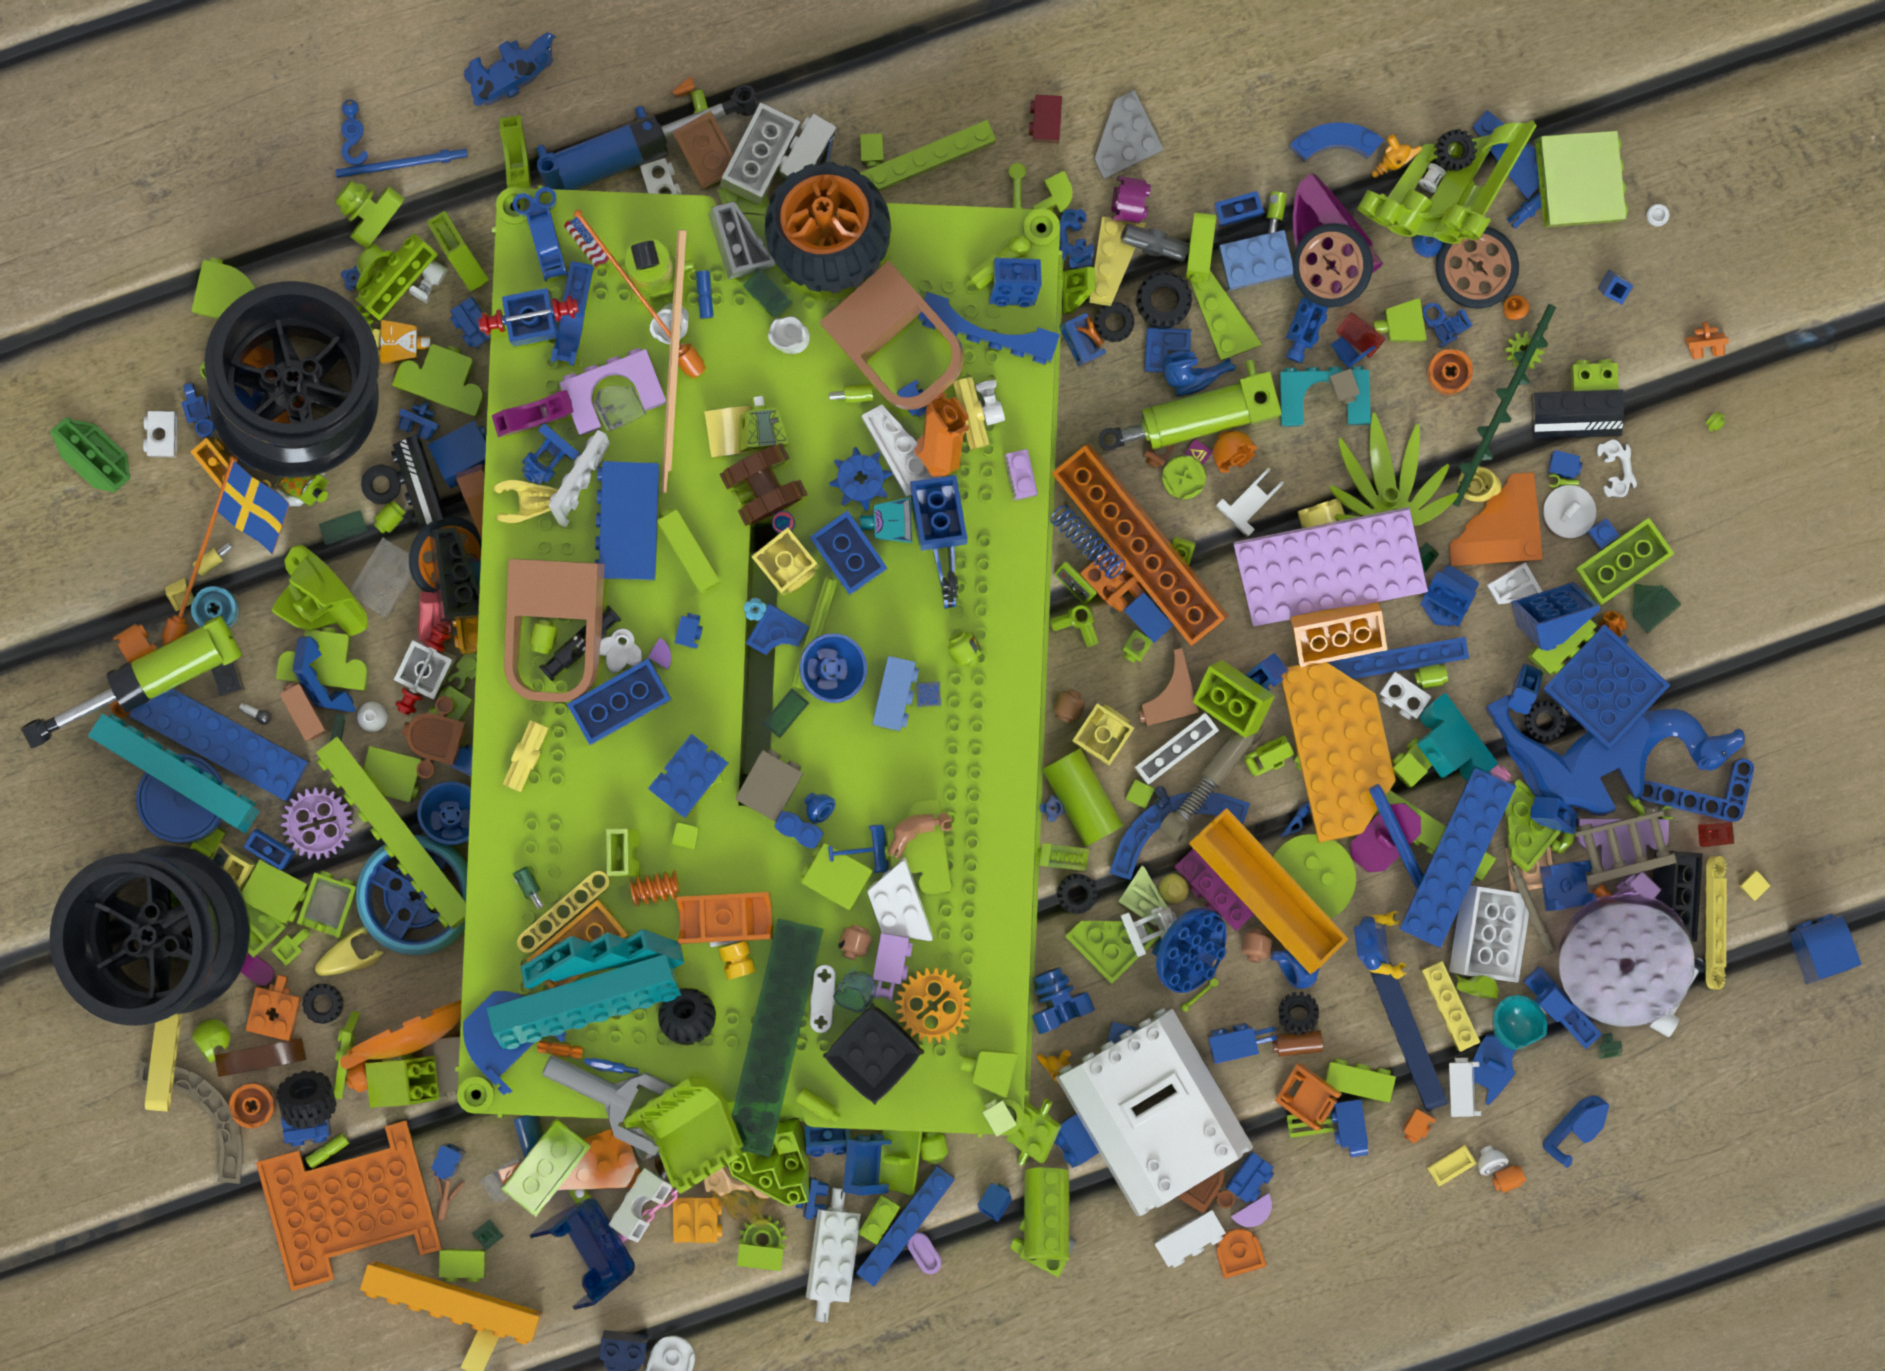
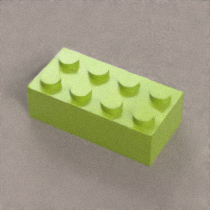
[1573,518,1675,605]

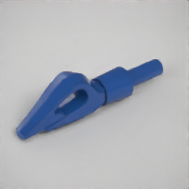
[1280,800,1310,837]
[584,1058,639,1074]

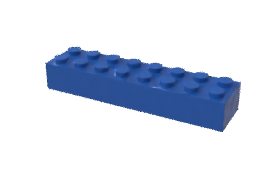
[129,688,310,801]
[1399,765,1516,948]

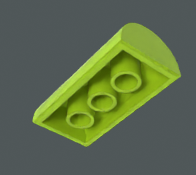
[1042,748,1124,847]

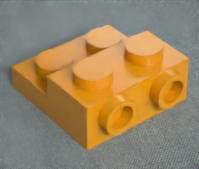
[673,1196,722,1243]

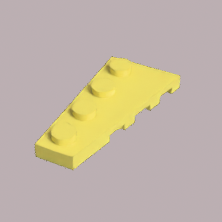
[1089,217,1146,306]

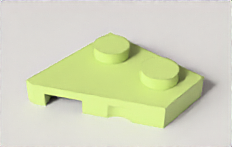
[1118,866,1168,926]

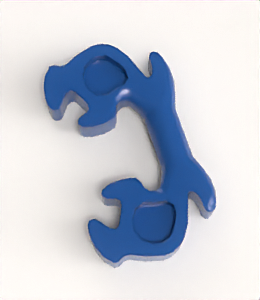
[1059,209,1094,263]

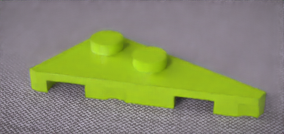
[334,1011,360,1100]

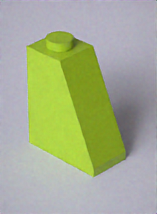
[1185,213,1216,283]

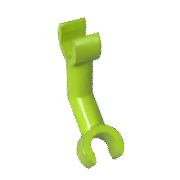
[1625,794,1673,820]

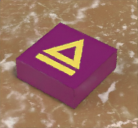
[1184,439,1212,465]

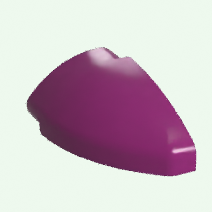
[1293,173,1383,294]

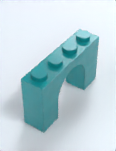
[1279,366,1371,427]

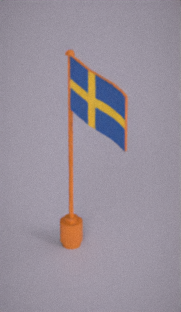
[161,456,290,645]

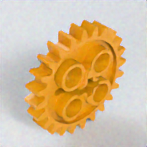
[895,967,971,1043]

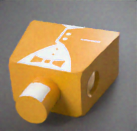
[380,320,431,364]

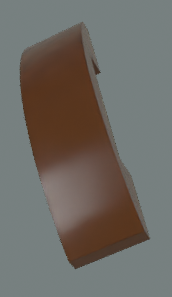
[214,1038,306,1077]

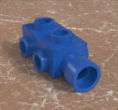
[1285,297,1328,364]

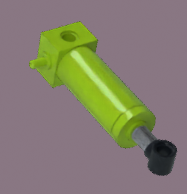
[624,238,694,304]
[1098,359,1282,452]

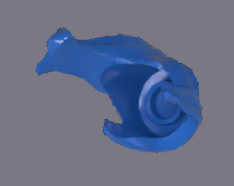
[1163,351,1236,396]

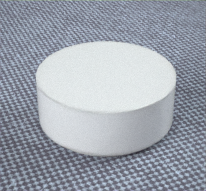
[1646,204,1669,227]

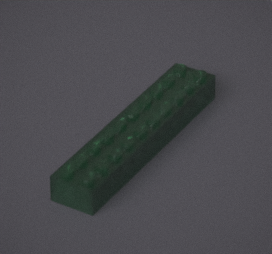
[732,918,824,1157]

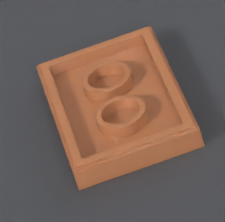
[672,111,734,190]

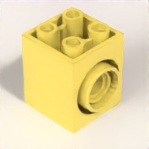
[752,527,820,596]
[1071,703,1134,766]

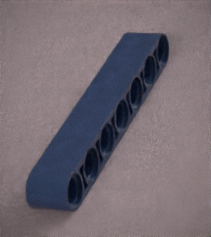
[1370,962,1448,1112]

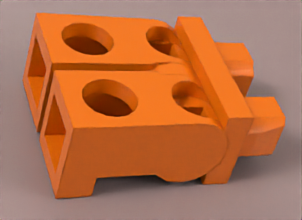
[1079,546,1144,612]

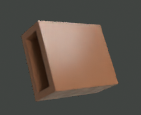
[279,682,330,742]

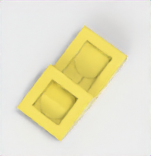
[461,1329,499,1371]

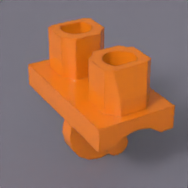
[1685,321,1729,359]

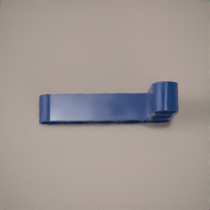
[1639,759,1754,822]

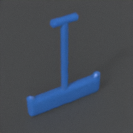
[828,824,888,873]

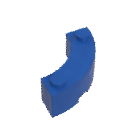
[1288,123,1384,162]

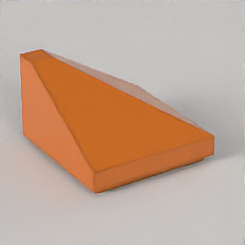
[673,77,696,98]

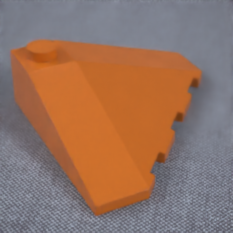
[1449,472,1542,566]

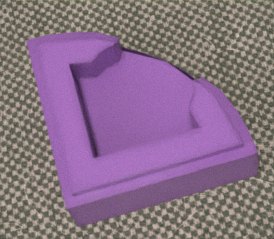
[648,638,671,669]

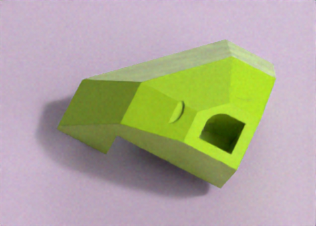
[728,1118,809,1206]

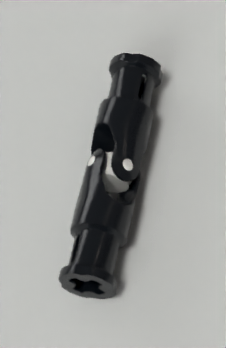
[539,605,622,681]

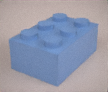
[1218,230,1293,291]
[873,656,919,731]

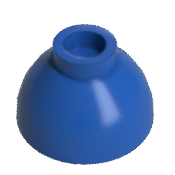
[1412,235,1443,258]
[804,793,836,824]

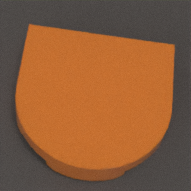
[1216,1228,1267,1279]

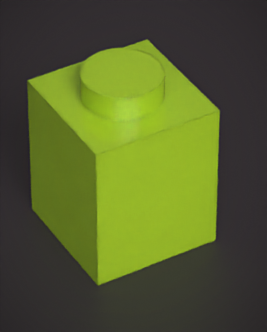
[860,133,884,167]

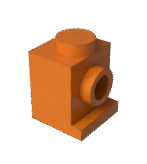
[1401,1107,1436,1144]

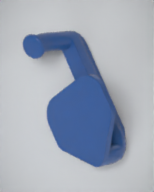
[1542,1095,1609,1168]

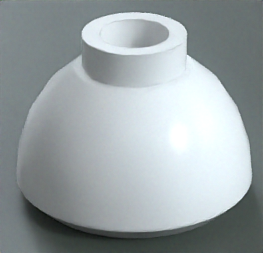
[357,701,388,732]
[1478,1146,1509,1176]

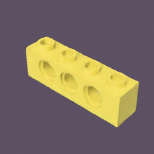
[1420,960,1480,1052]

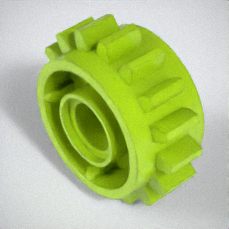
[738,1214,787,1248]

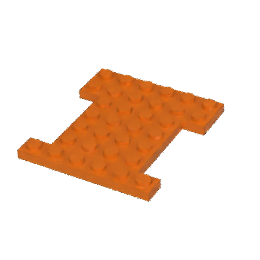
[256,1120,442,1291]

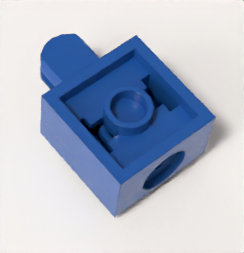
[1207,1023,1277,1064]

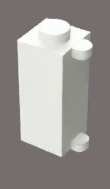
[1449,1057,1481,1117]

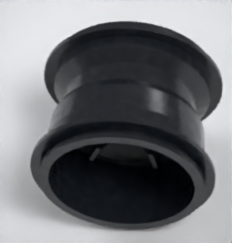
[205,281,379,478]
[50,845,250,1026]

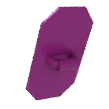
[1351,803,1421,872]

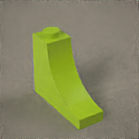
[427,211,489,292]

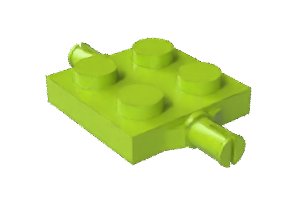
[1006,1099,1062,1166]

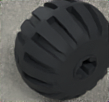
[658,988,716,1045]

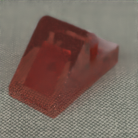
[1698,822,1734,847]

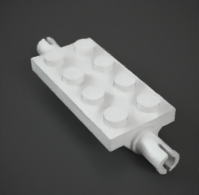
[806,1187,861,1322]

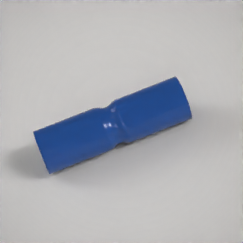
[696,271,714,319]

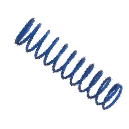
[1050,505,1125,579]

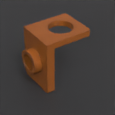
[1143,444,1175,468]

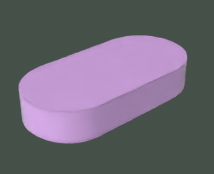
[908,1232,941,1274]

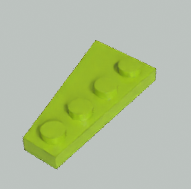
[1189,271,1262,361]

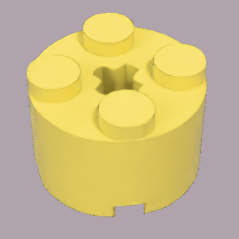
[1297,499,1345,528]

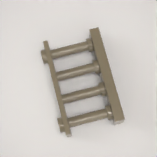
[1575,807,1677,885]

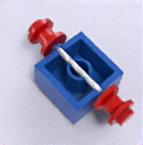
[478,288,579,347]

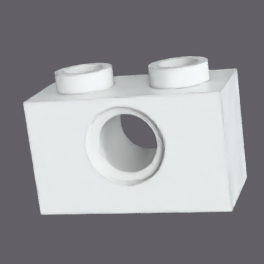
[143,411,178,458]

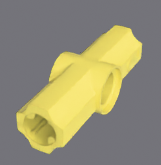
[953,377,989,450]
[503,720,549,792]

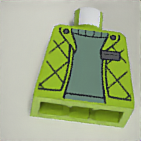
[739,396,788,452]

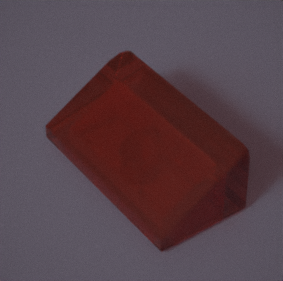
[1336,312,1386,358]

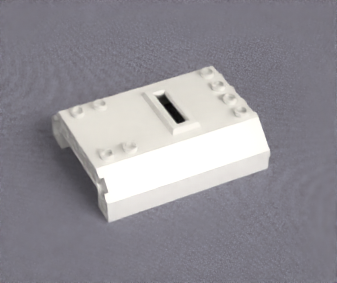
[1056,1007,1254,1216]

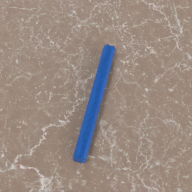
[1369,784,1423,889]

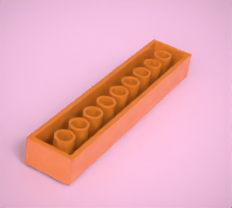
[1052,444,1229,646]

